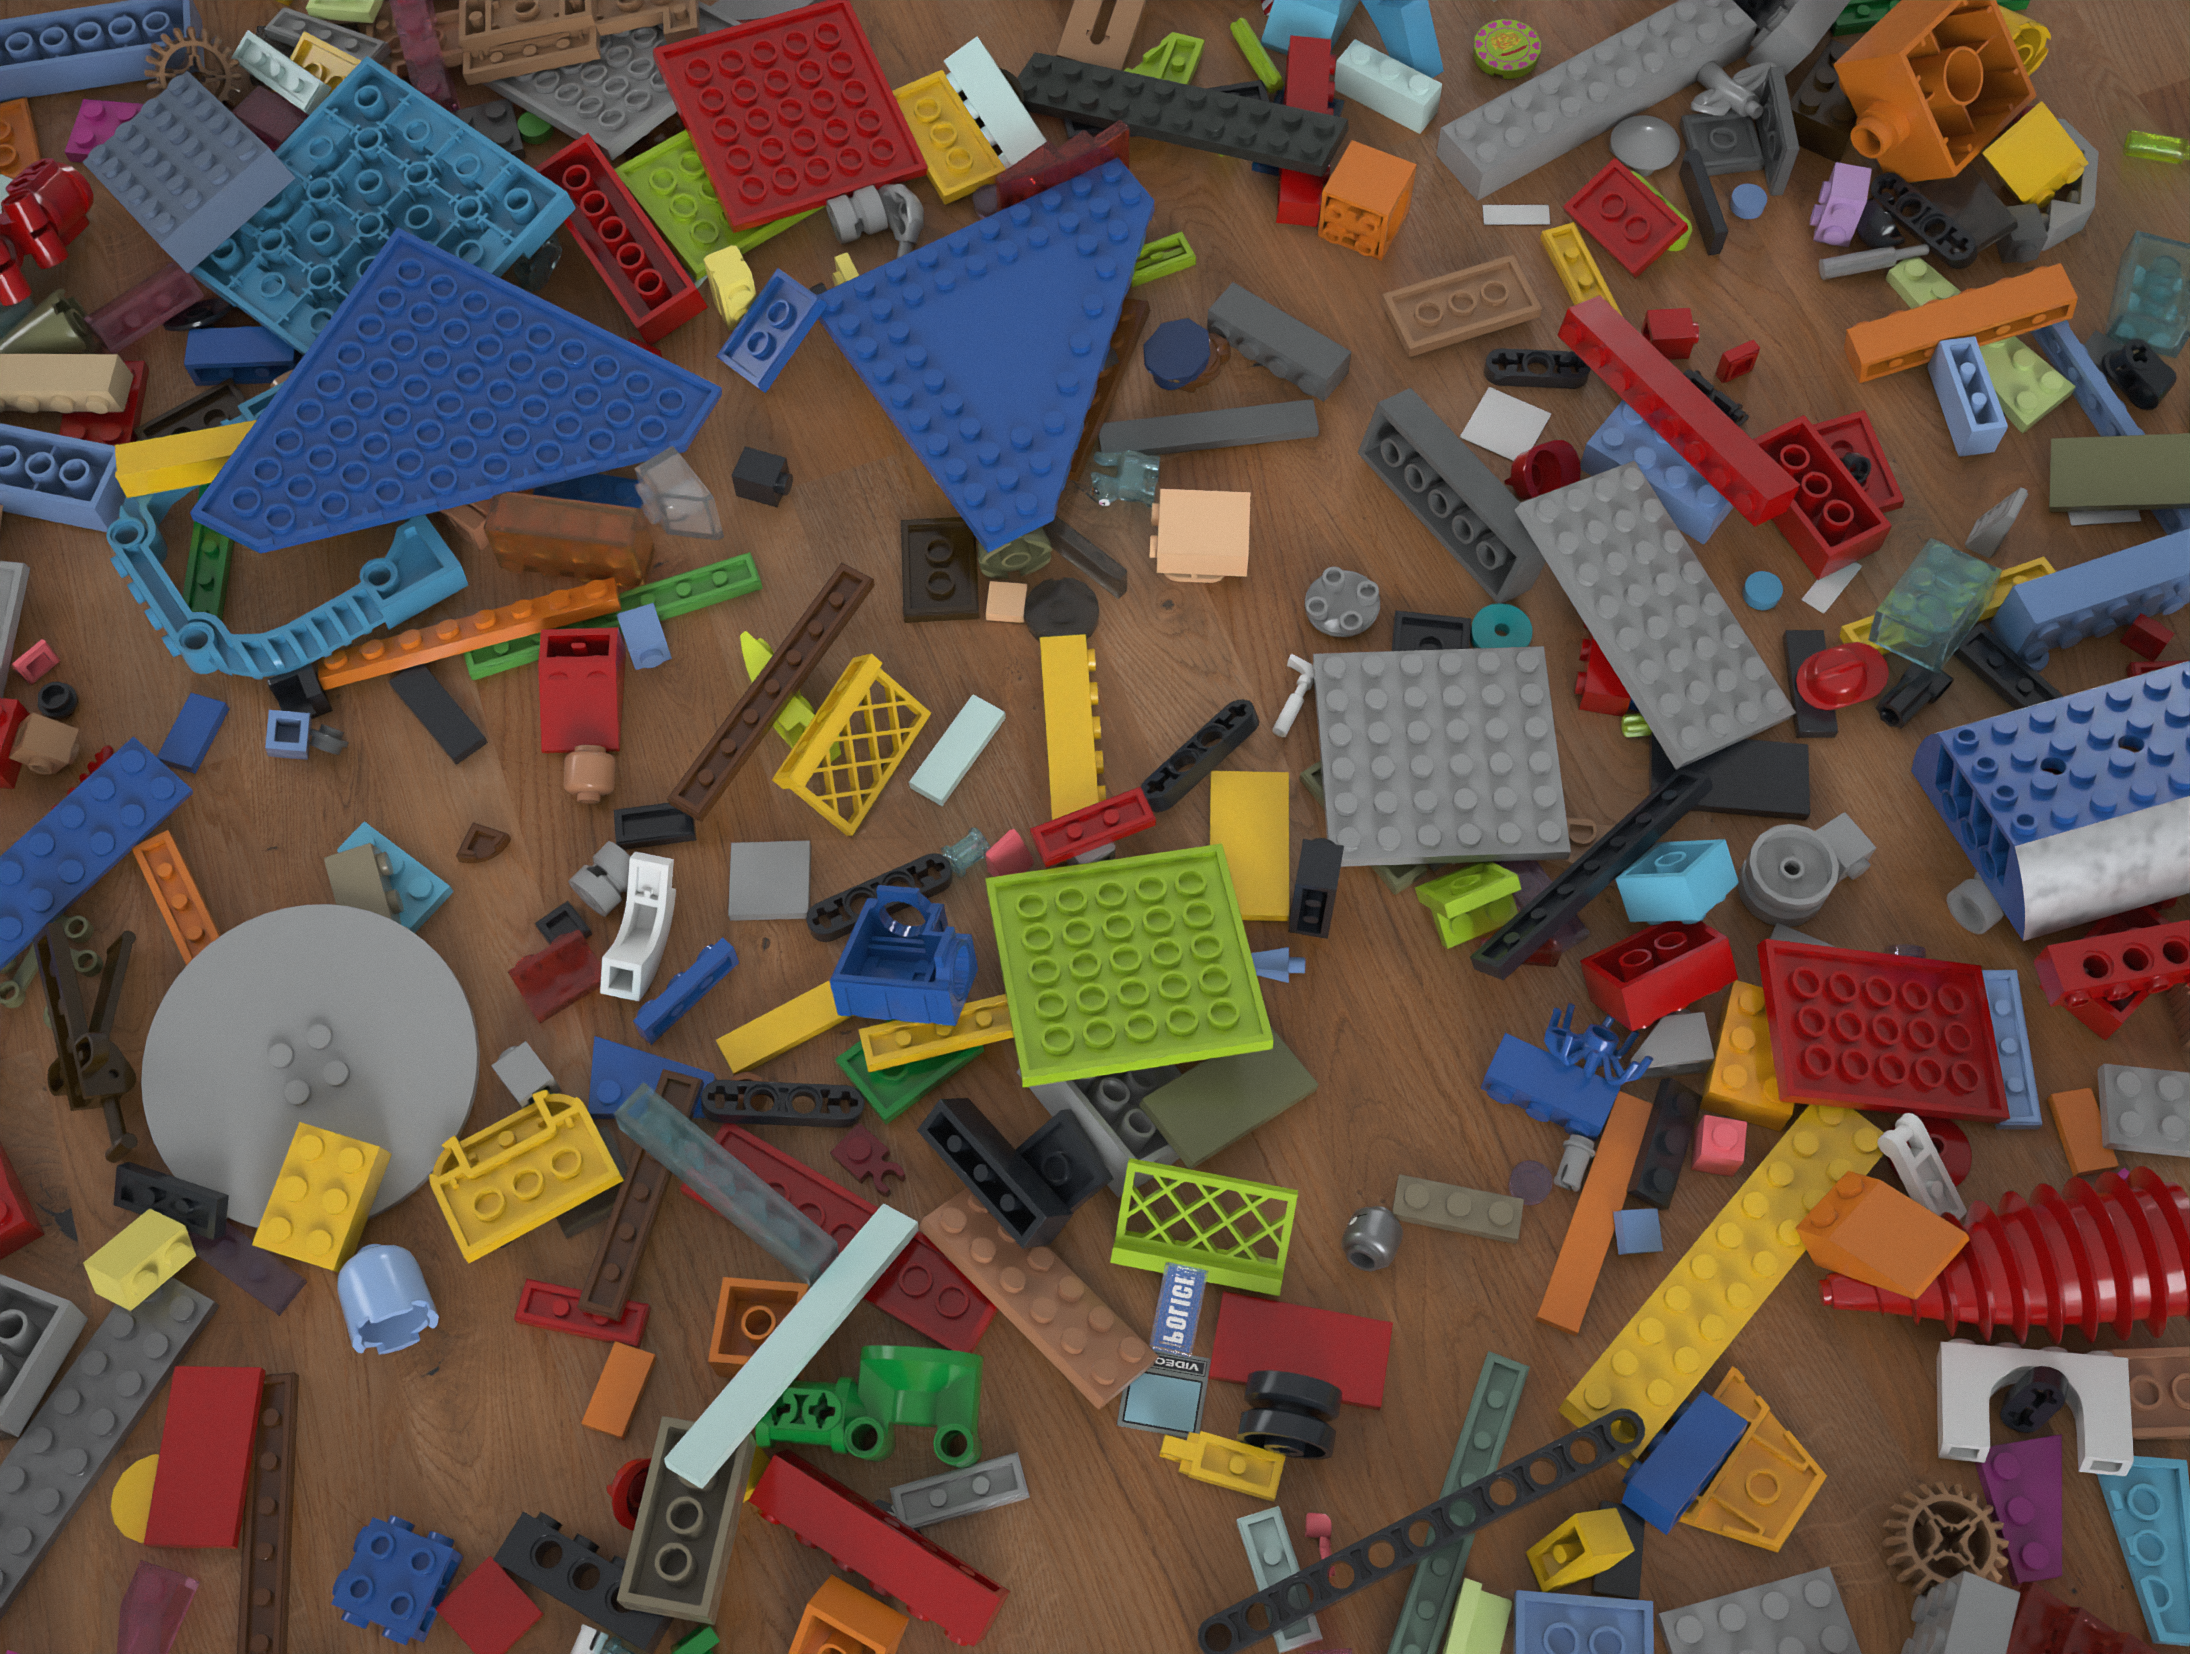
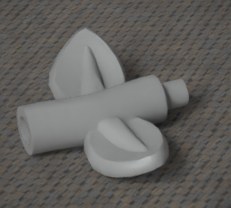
[1691,62,1776,119]

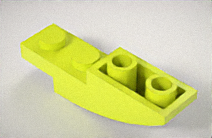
[740,631,841,762]

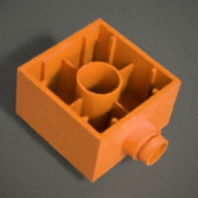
[1833,0,2037,182]

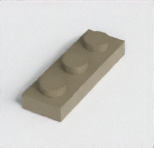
[1392,1174,1524,1244]

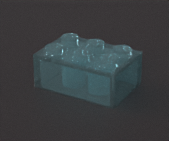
[2105,230,2190,358]
[1868,538,2002,674]

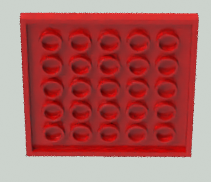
[653,0,928,233]

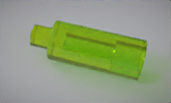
[2123,130,2190,164]

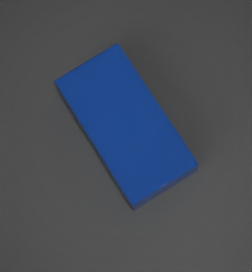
[157,693,230,774]

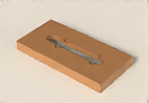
[1056,0,1147,71]

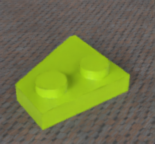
[1124,32,1205,85]

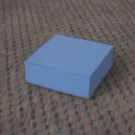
[1613,1208,1663,1255]

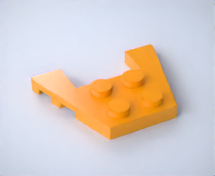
[1678,1366,1827,1553]

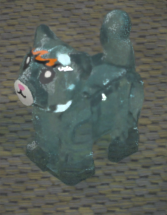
[1090,450,1161,508]

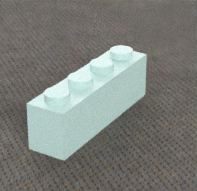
[944,36,1057,180]

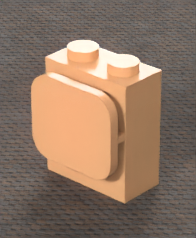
[1150,489,1251,583]

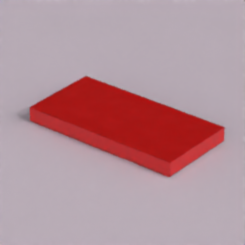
[1208,1291,1393,1411]
[144,1366,266,1549]

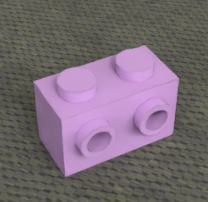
[1810,162,1871,247]

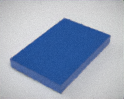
[716,268,828,393]

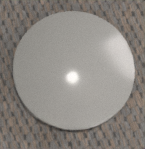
[1609,115,1680,177]
[1305,567,1380,637]

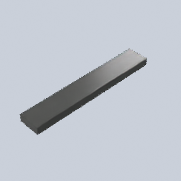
[1098,399,1319,461]

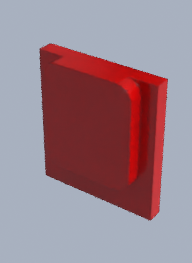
[435,1556,544,1654]

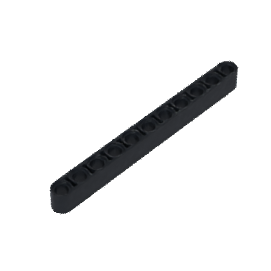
[1197,1408,1645,1654]

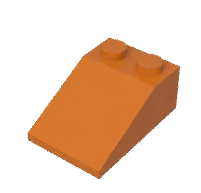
[1796,1171,1970,1300]

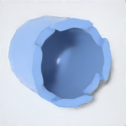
[337,1244,439,1355]

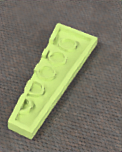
[1885,256,2076,433]

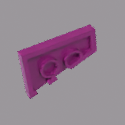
[1974,1434,2062,1586]

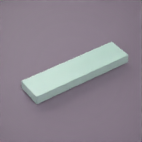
[231,31,332,115]

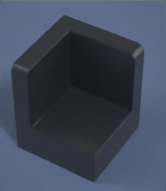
[267,663,333,719]

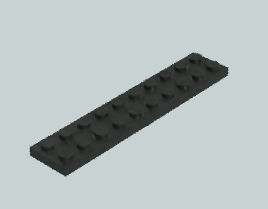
[1017,52,1349,177]

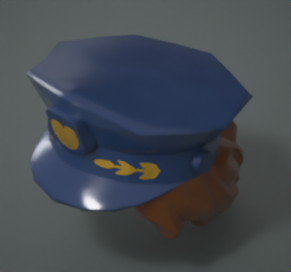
[1143,318,1231,393]

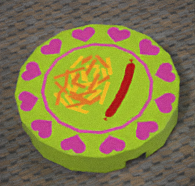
[1473,19,1541,79]

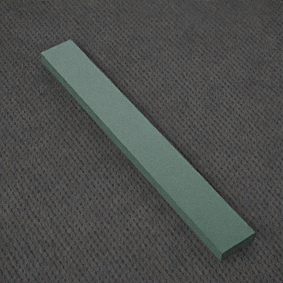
[1387,1351,1530,1654]

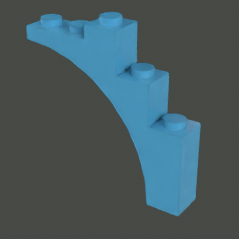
[1360,0,1444,78]

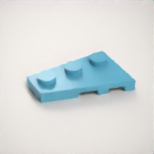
[337,821,453,933]

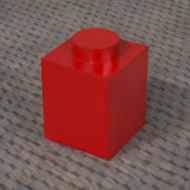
[1641,308,1699,360]

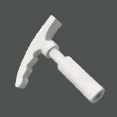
[1272,654,1314,737]

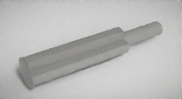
[1819,244,1929,280]

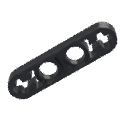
[1870,172,1978,269]
[1141,699,1260,812]
[806,853,953,942]
[701,1080,865,1128]

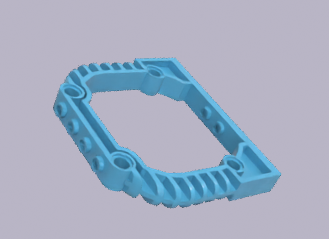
[106,381,469,679]

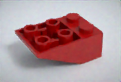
[538,627,626,753]

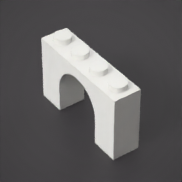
[1937,1338,2134,1476]

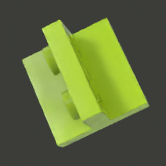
[1415,862,1521,949]

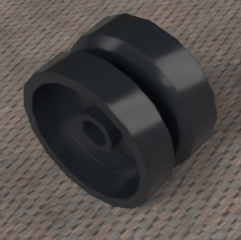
[1237,1370,1343,1460]

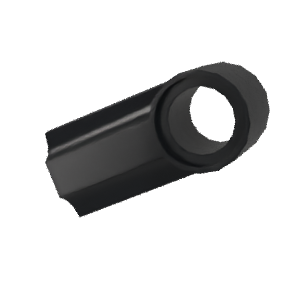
[1876,655,1954,729]

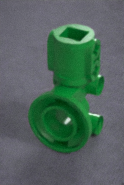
[755,1345,984,1468]

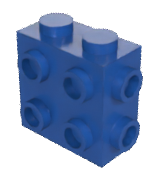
[331,1515,464,1646]

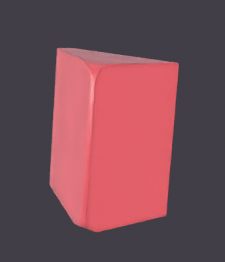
[12,639,61,685]
[986,829,1034,877]

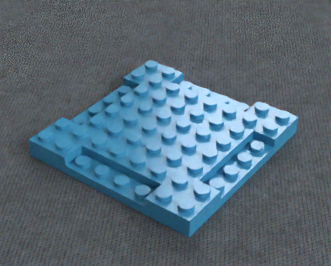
[189,56,576,355]

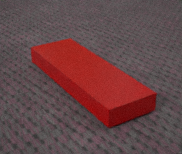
[1030,787,1156,868]
[514,1278,651,1349]

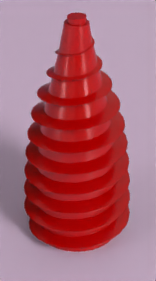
[1818,1166,2190,1345]

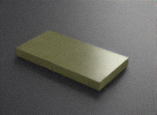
[2049,433,2190,512]
[1139,1026,1319,1169]

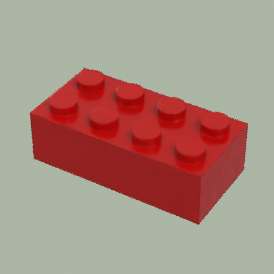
[1752,415,1892,580]

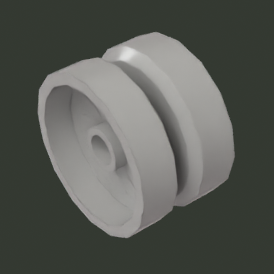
[1737,824,1839,927]

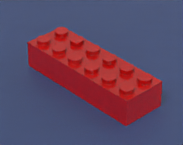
[533,133,708,345]

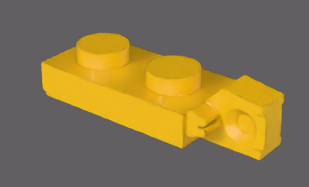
[1159,1431,1286,1502]

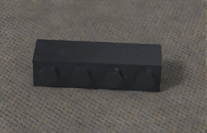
[917,1098,1074,1249]

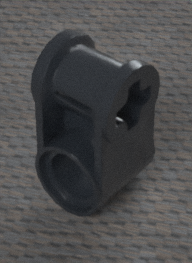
[2101,338,2177,410]

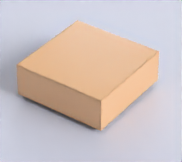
[986,581,1028,623]

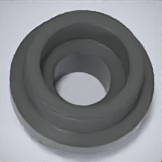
[309,724,349,755]

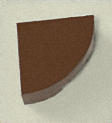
[456,822,511,863]

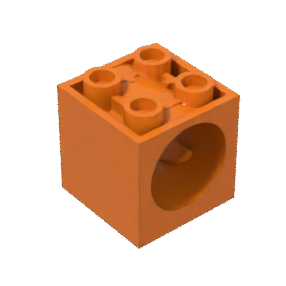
[1318,140,1417,261]

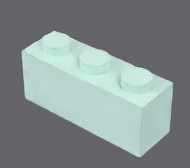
[1334,39,1442,134]

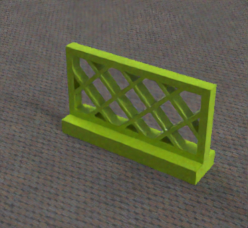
[1110,1158,1299,1296]

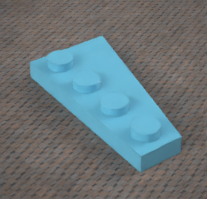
[2097,1456,2190,1646]

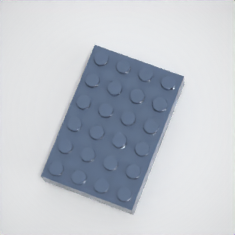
[83,71,295,274]

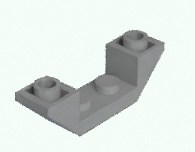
[2040,118,2099,251]

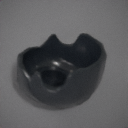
[1856,198,1905,249]

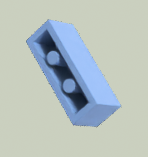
[1927,336,2008,457]

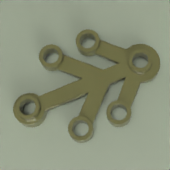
[0,915,103,1030]

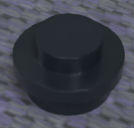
[38,682,78,719]

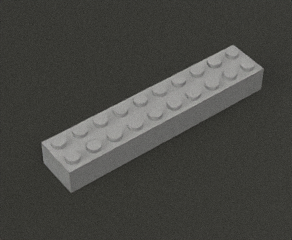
[1436,0,1757,201]

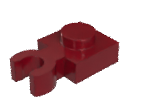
[830,1123,906,1197]

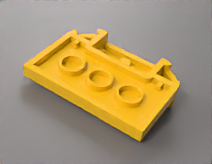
[429,1090,624,1263]

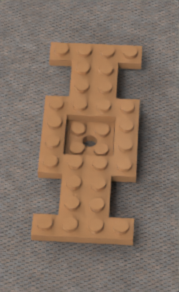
[366,0,701,85]

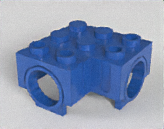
[830,885,978,1026]

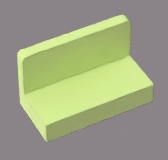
[1442,1578,1512,1654]

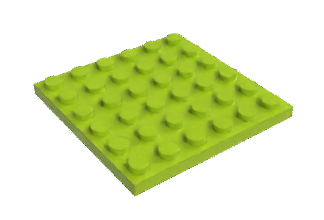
[985,844,1274,1087]

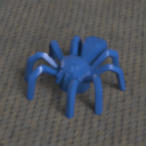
[1544,1003,1654,1085]

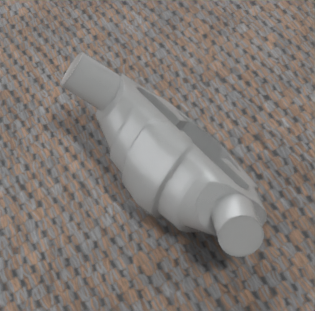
[877,184,924,258]

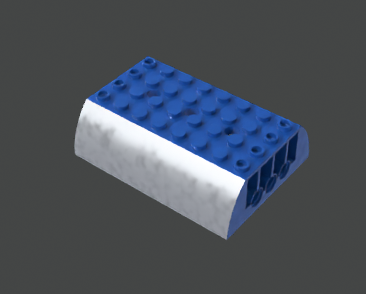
[1911,661,2190,941]

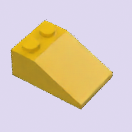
[1982,101,2089,209]

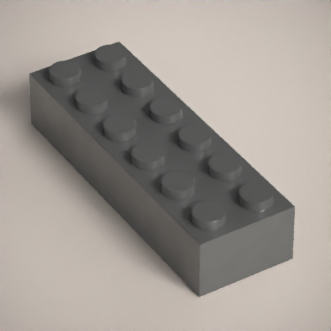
[1357,388,1546,604]

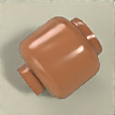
[564,745,615,804]

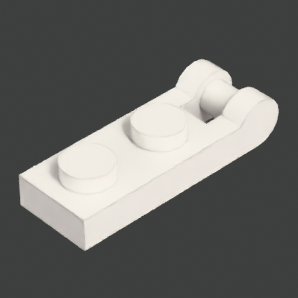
[1877,1113,1967,1220]

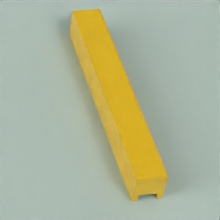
[115,420,257,498]

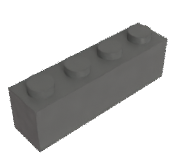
[1207,282,1351,402]

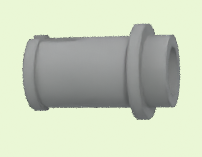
[1553,1134,1596,1192]

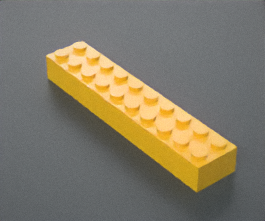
[1558,1104,1884,1469]

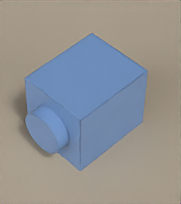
[617,603,672,670]
[265,710,312,760]

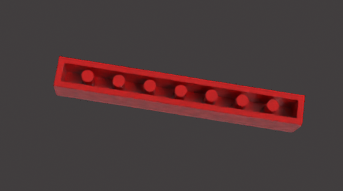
[1557,295,1800,527]

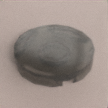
[1024,577,1099,642]

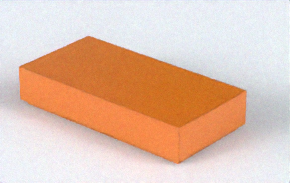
[2047,1087,2119,1177]
[581,1341,657,1440]

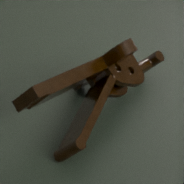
[32,922,138,1163]

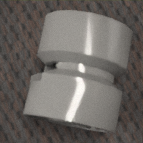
[826,185,888,245]
[568,841,631,917]
[1946,872,2006,934]

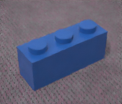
[184,326,304,386]
[1480,1033,1621,1142]
[1622,1390,1748,1535]

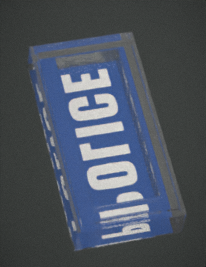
[1149,1262,1209,1358]

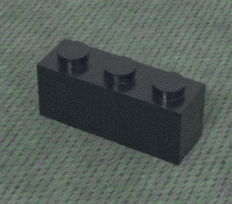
[1288,838,1344,939]

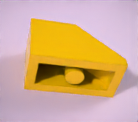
[1526,1508,1635,1593]

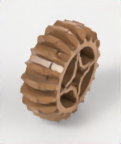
[144,26,242,106]
[1882,1481,2009,1596]

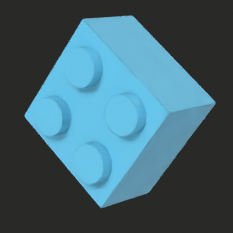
[1615,839,1739,925]

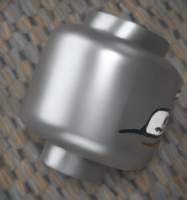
[1341,1206,1403,1272]

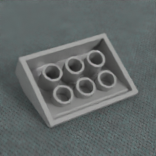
[1017,1064,1182,1198]

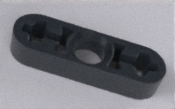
[1484,348,1591,389]

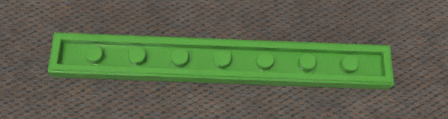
[463,552,763,681]

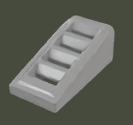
[1965,487,2028,558]

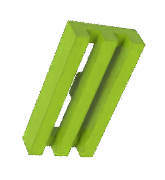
[1130,231,1196,288]

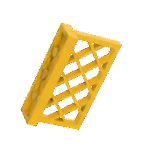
[772,653,931,836]

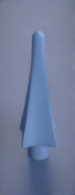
[1251,947,1306,983]

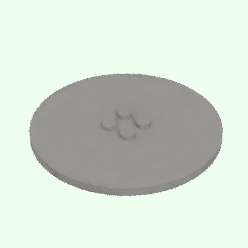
[141,904,480,1228]

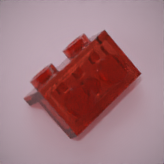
[508,930,602,1024]

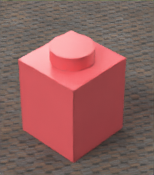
[1691,1115,1747,1177]

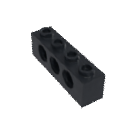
[493,1511,674,1654]

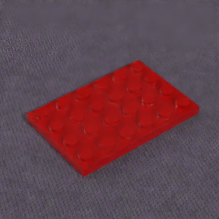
[1757,939,2010,1124]

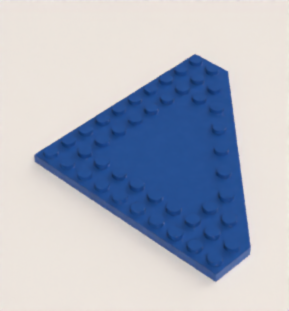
[817,157,1155,553]
[190,227,722,554]

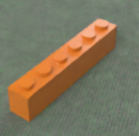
[1844,263,2078,384]

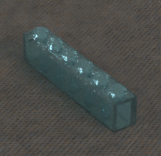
[614,1082,839,1288]

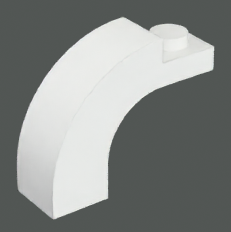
[600,851,676,1001]

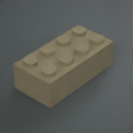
[617,1416,757,1625]

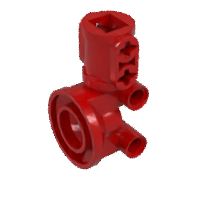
[0,158,94,306]

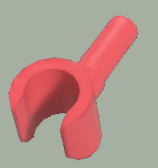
[1305,1513,1336,1577]

